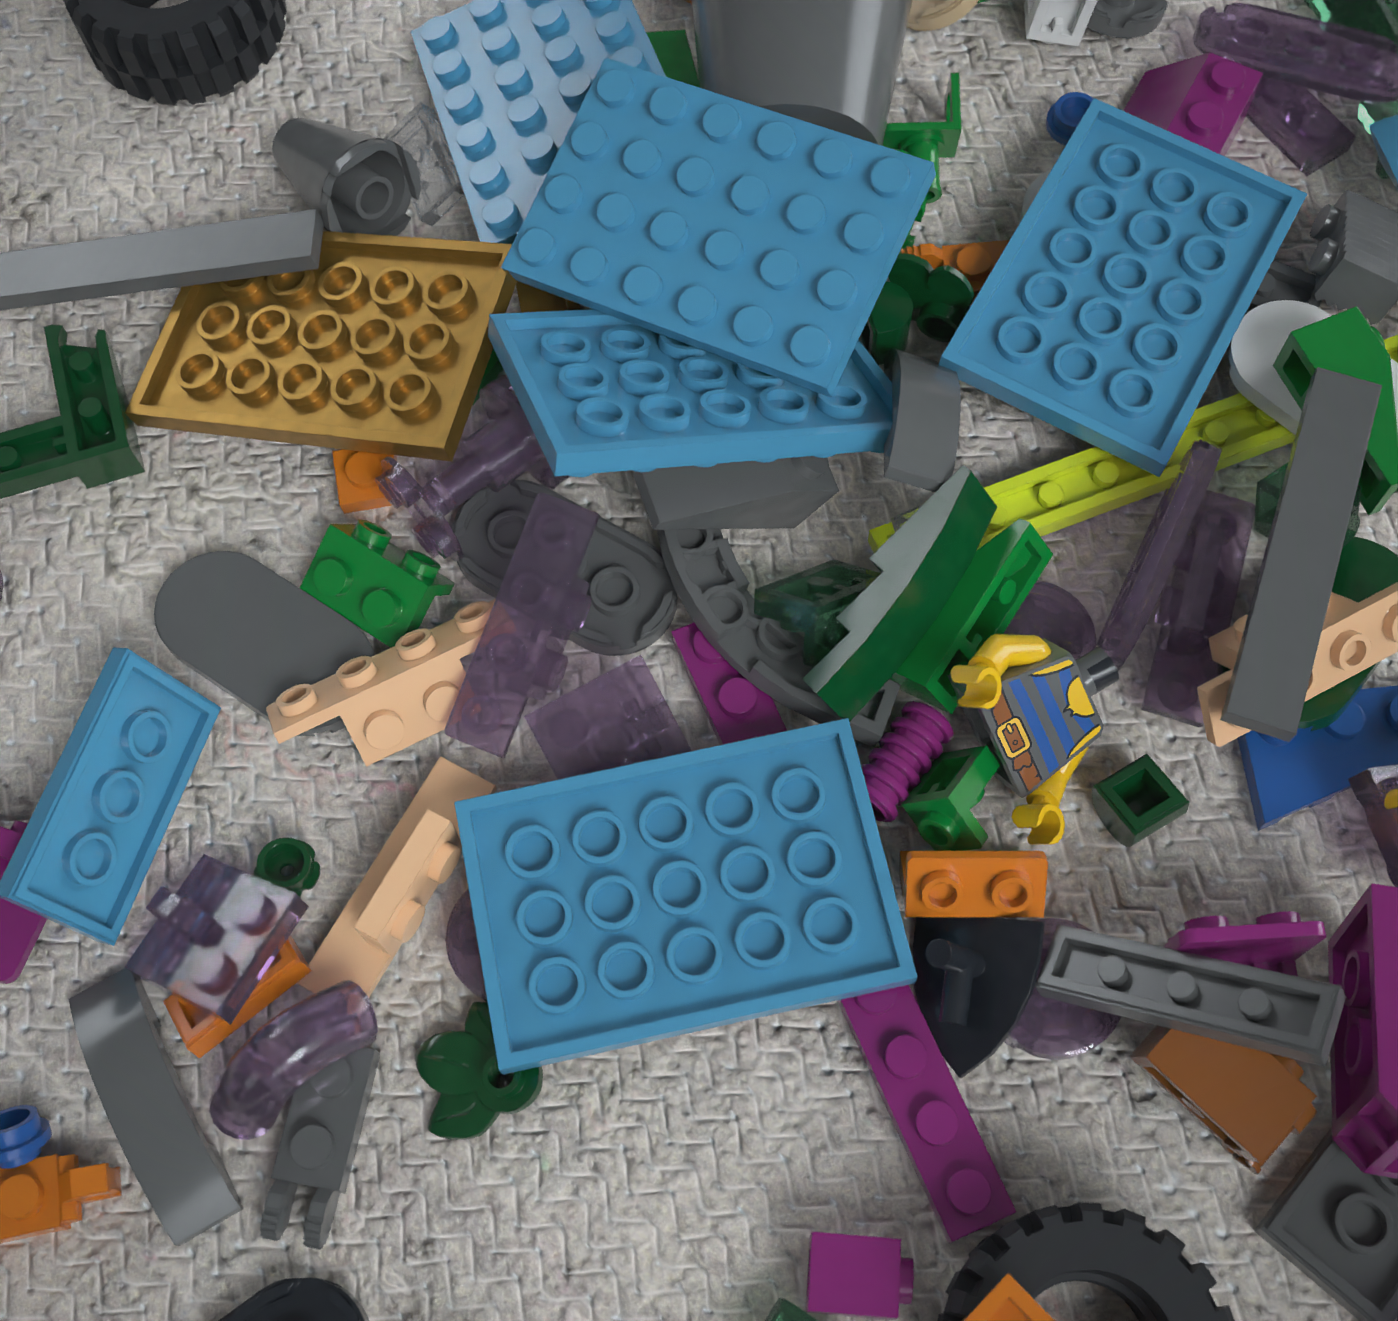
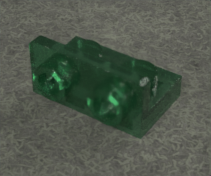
[754,559,881,668]

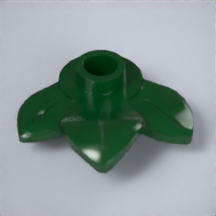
[888,253,974,342]
[415,1001,543,1140]

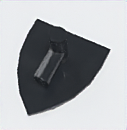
[913,917,1045,1078]

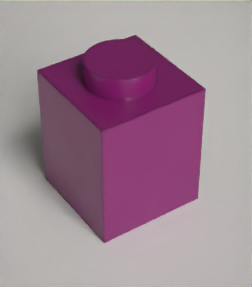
[805,1232,914,1320]

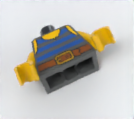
[947,634,1119,845]

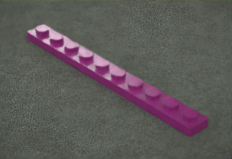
[671,623,1017,1244]

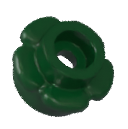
[253,837,321,902]

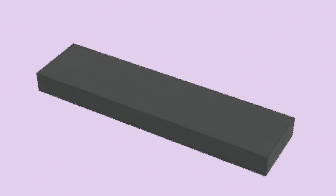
[1035,924,1346,1067]

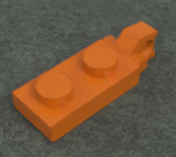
[0,1154,122,1244]

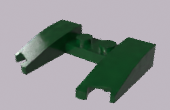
[0,324,145,499]

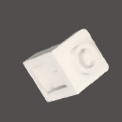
[1024,0,1097,46]

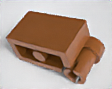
[1129,1025,1317,1174]

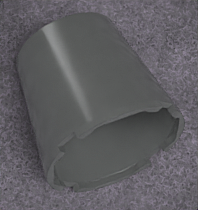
[692,0,913,146]

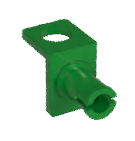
[882,72,962,204]

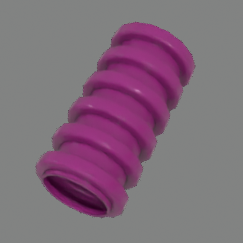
[861,701,954,823]

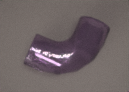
[209,980,378,1140]

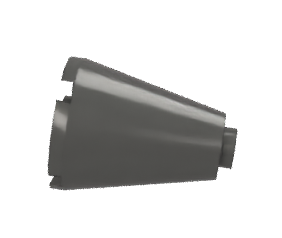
[272,118,421,236]

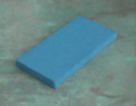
[0,647,221,946]

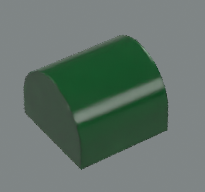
[860,281,913,365]
[1092,754,1190,847]

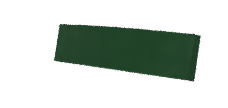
[803,465,997,722]

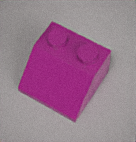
[1123,52,1263,156]

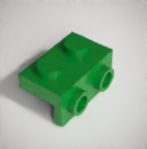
[300,519,455,648]

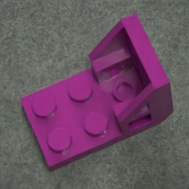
[1328,883,1398,1179]

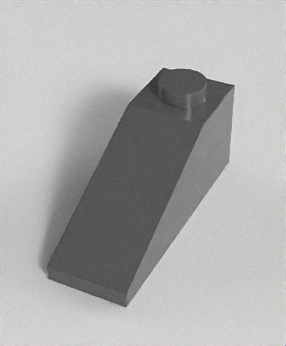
[633,456,839,530]

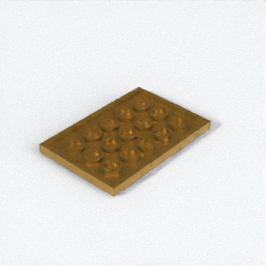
[125,223,517,462]

